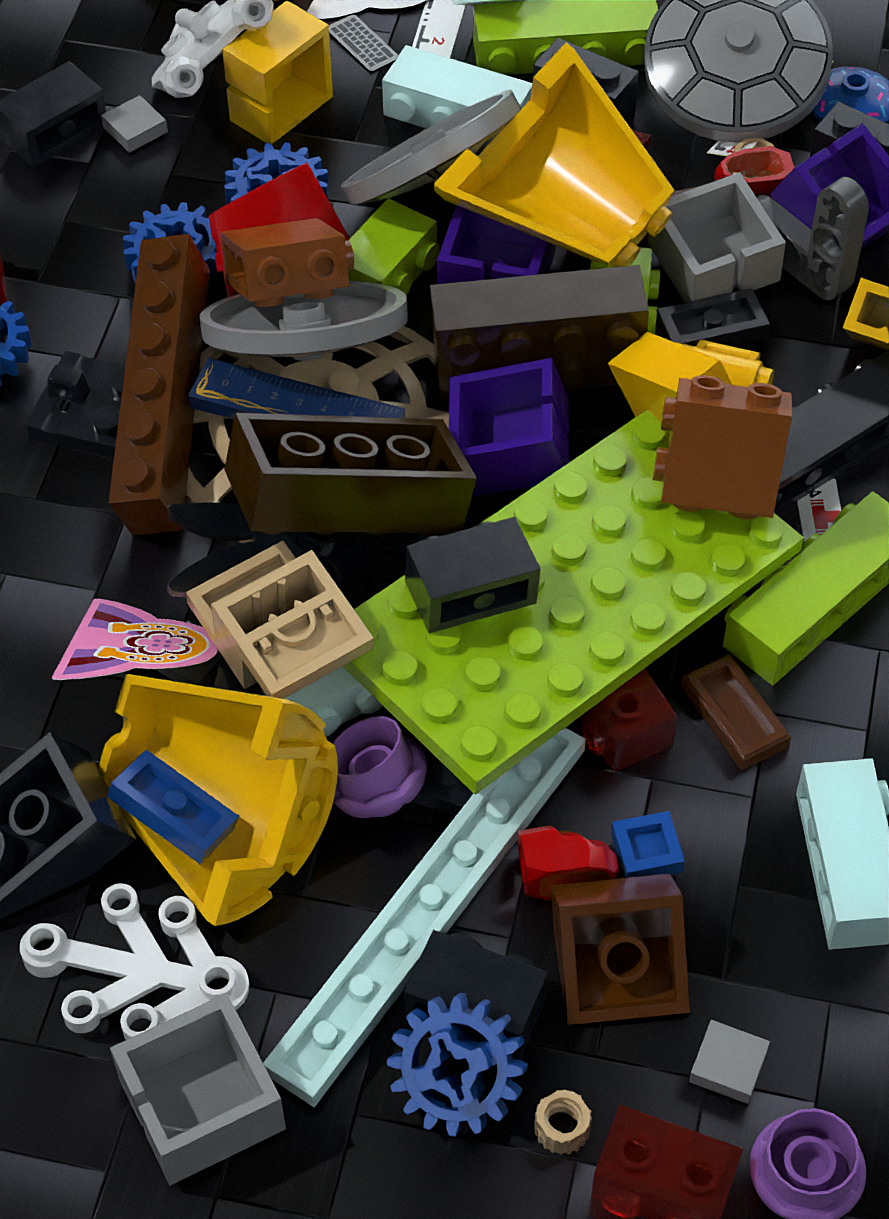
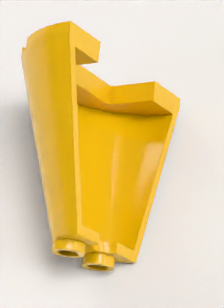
[434,43,675,267]
[98,674,338,926]

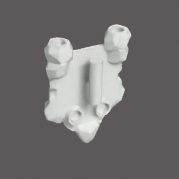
[152,0,274,98]

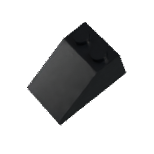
[0,732,136,919]

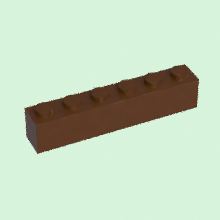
[108,234,210,535]

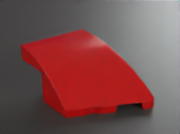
[209,162,350,297]

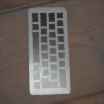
[329,14,399,71]

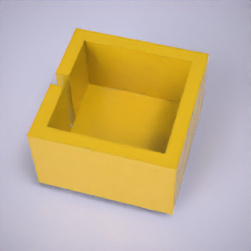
[222,1,333,145]

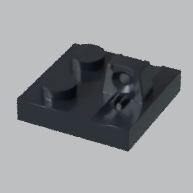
[25,351,125,459]

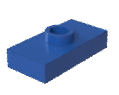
[107,749,239,864]

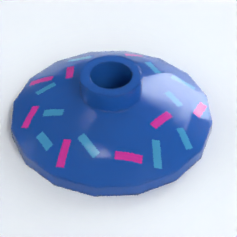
[811,66,889,124]

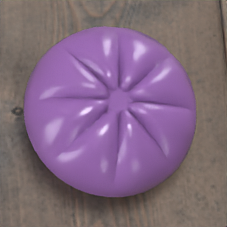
[333,716,427,818]
[749,1108,866,1219]

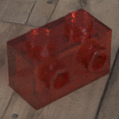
[578,668,677,773]
[591,1104,743,1219]

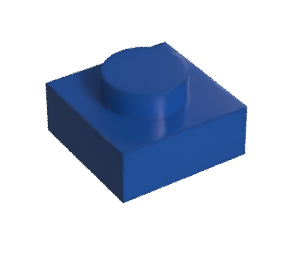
[611,811,685,878]

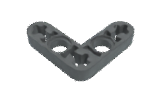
[756,177,869,300]

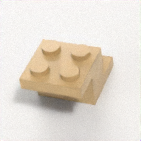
[186,541,374,699]

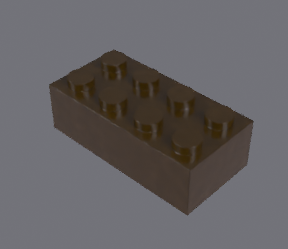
[430,265,649,402]
[224,413,477,536]

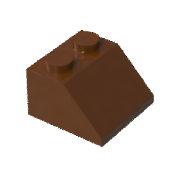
[551,874,690,1025]

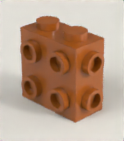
[220,218,354,307]
[652,375,792,519]

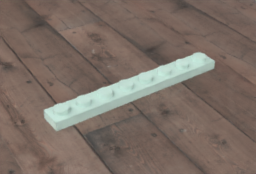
[263,727,586,1107]

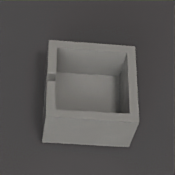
[648,172,786,303]
[110,993,286,1186]

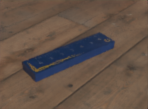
[188,358,406,419]

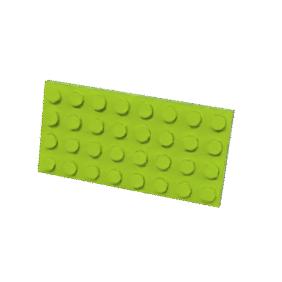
[342,410,804,795]

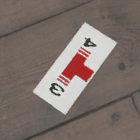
[797,479,841,542]

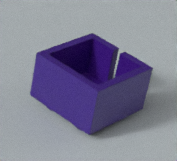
[770,123,889,266]
[437,205,556,284]
[449,358,569,497]

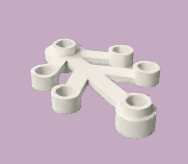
[20,883,249,1040]

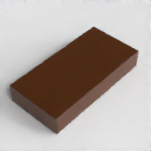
[681,654,791,771]

